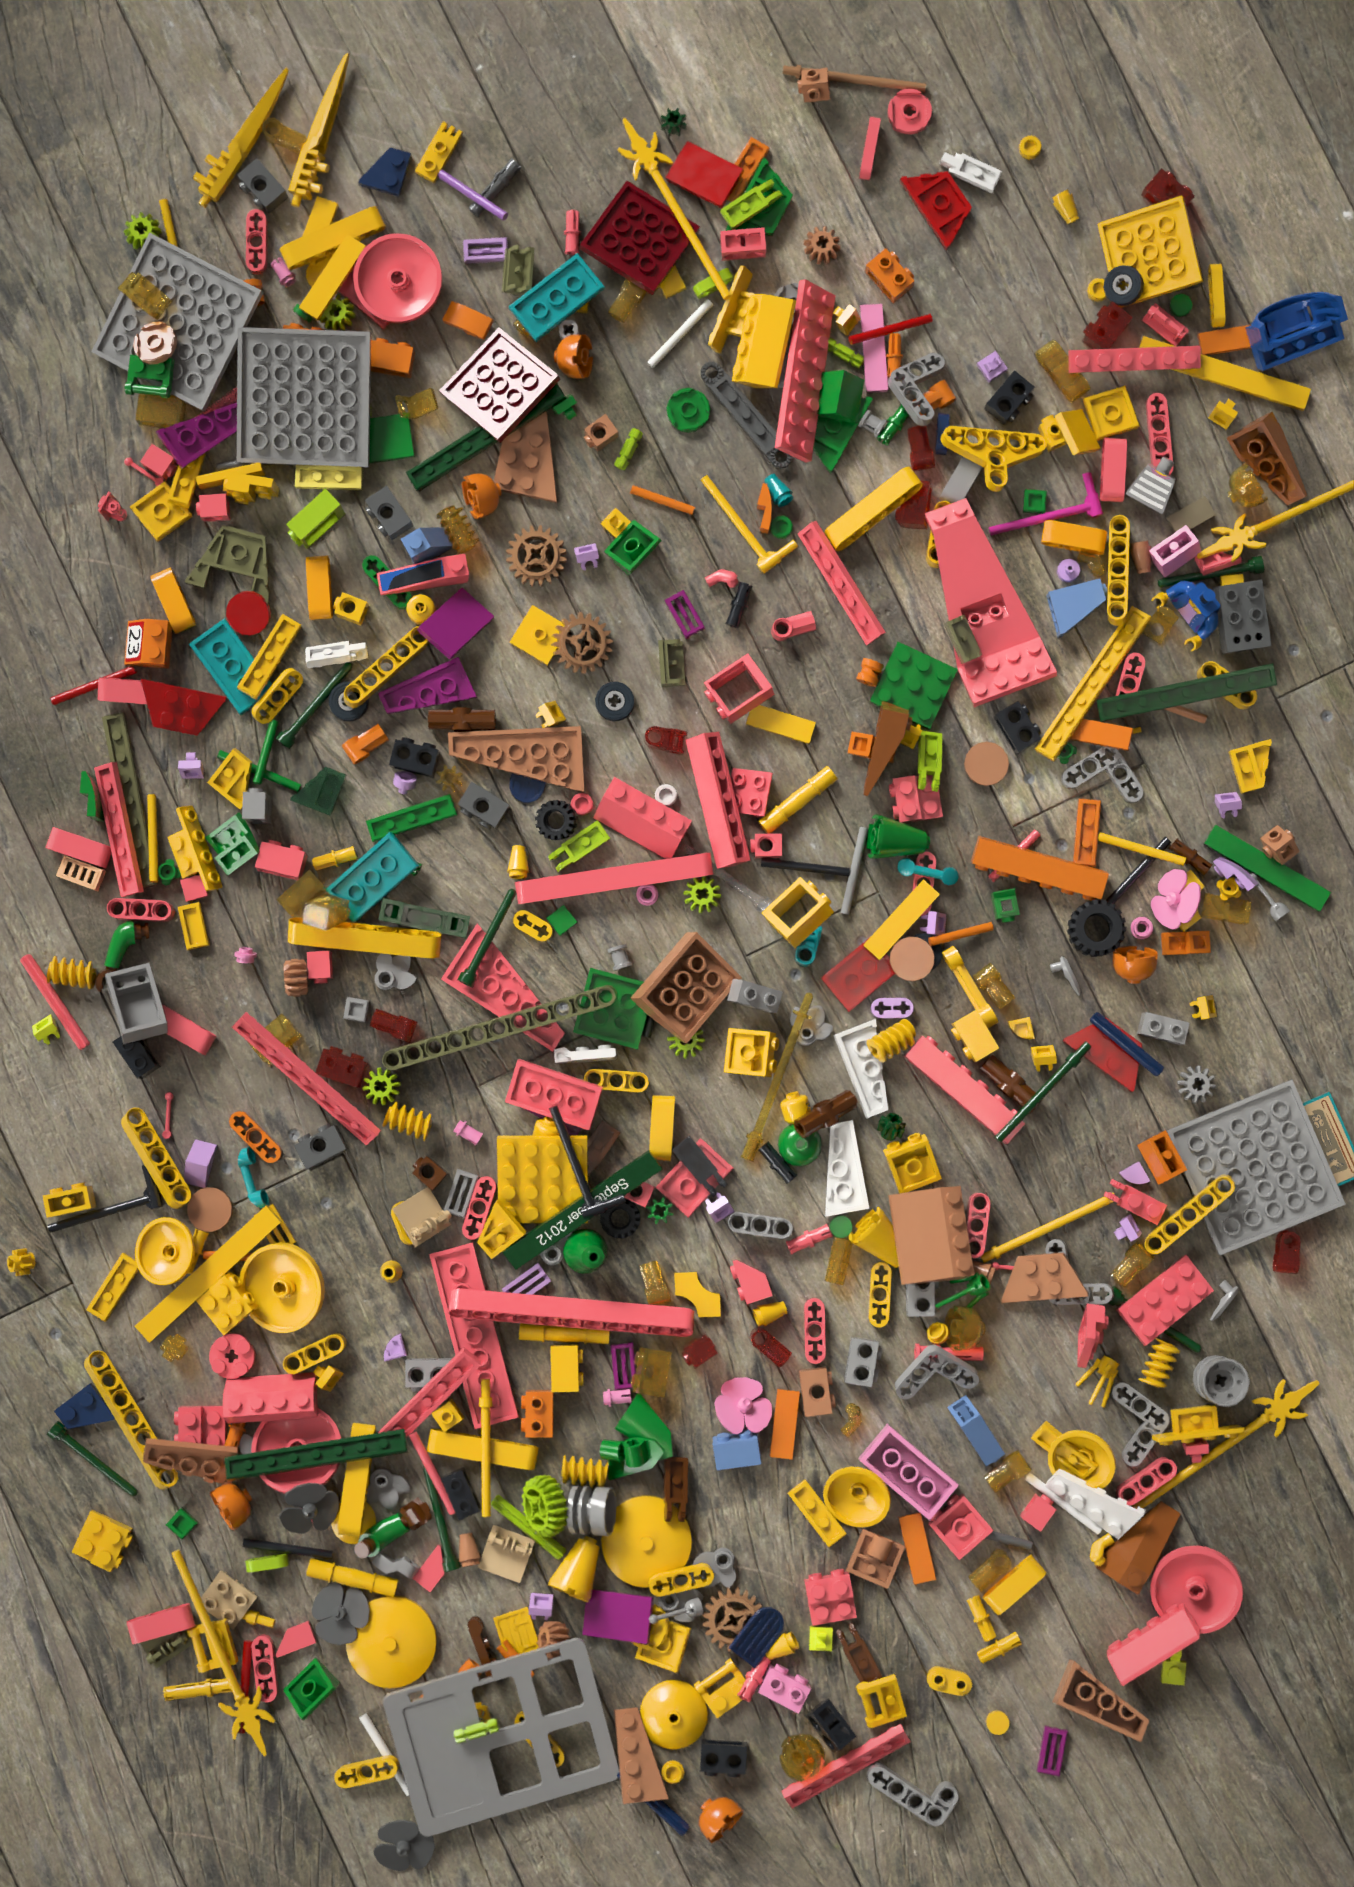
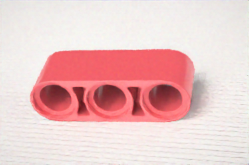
[1100,438,1127,502]
[97,678,163,704]
[45,827,112,869]
[107,898,175,922]
[162,1005,217,1056]
[966,1193,990,1258]
[1116,1457,1177,1505]
[126,1603,196,1644]

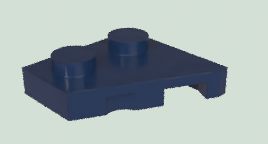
[358,147,412,197]
[54,1383,115,1429]

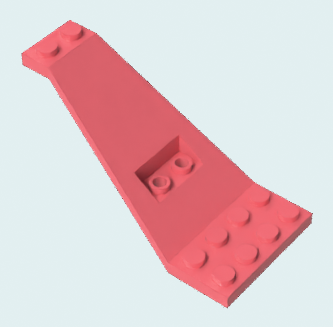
[925,498,1057,707]

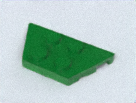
[725,158,793,236]
[813,397,873,473]

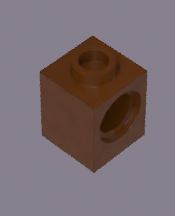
[412,1156,449,1191]

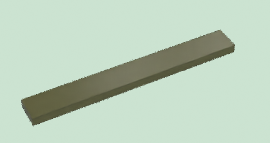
[102,712,158,888]

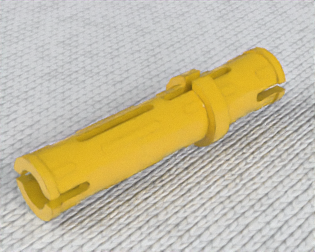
[163,1678,232,1701]

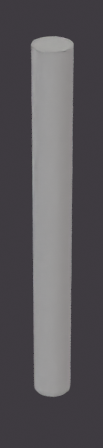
[841,827,868,915]

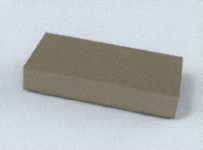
[1166,496,1216,533]

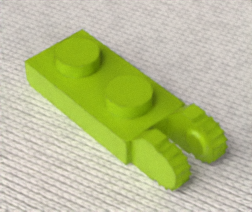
[720,179,782,230]
[918,731,942,792]
[548,820,610,872]

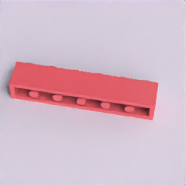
[686,732,751,869]
[904,1036,1025,1144]

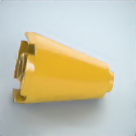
[849,1207,899,1268]
[548,1536,600,1603]

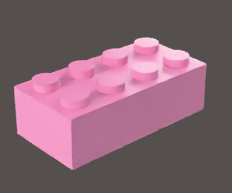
[859,1423,959,1520]

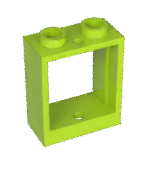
[286,488,346,549]

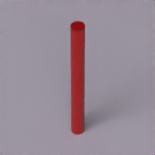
[849,314,933,345]
[50,665,136,705]
[237,1640,253,1733]

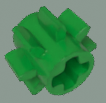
[646,1197,673,1224]

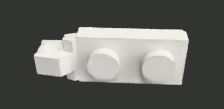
[940,153,1002,193]
[306,641,368,668]
[554,1045,617,1064]

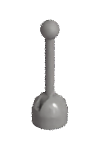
[1250,873,1290,922]
[649,1597,703,1624]

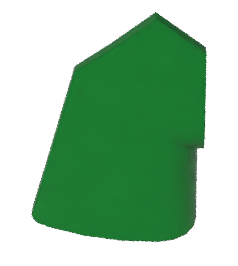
[615,1393,673,1461]
[600,1438,665,1480]

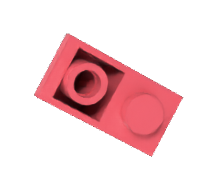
[730,1259,773,1304]

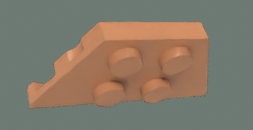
[1001,1252,1089,1303]

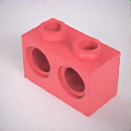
[720,228,766,261]

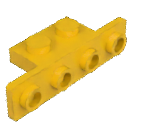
[708,265,753,353]
[167,805,223,891]
[1152,1405,1245,1445]

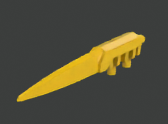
[288,53,349,208]
[193,67,289,208]

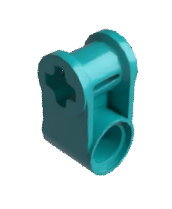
[795,926,822,967]

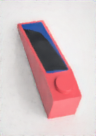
[377,554,469,596]

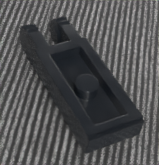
[672,1136,728,1197]

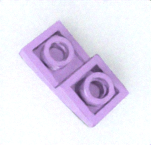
[1213,857,1258,891]

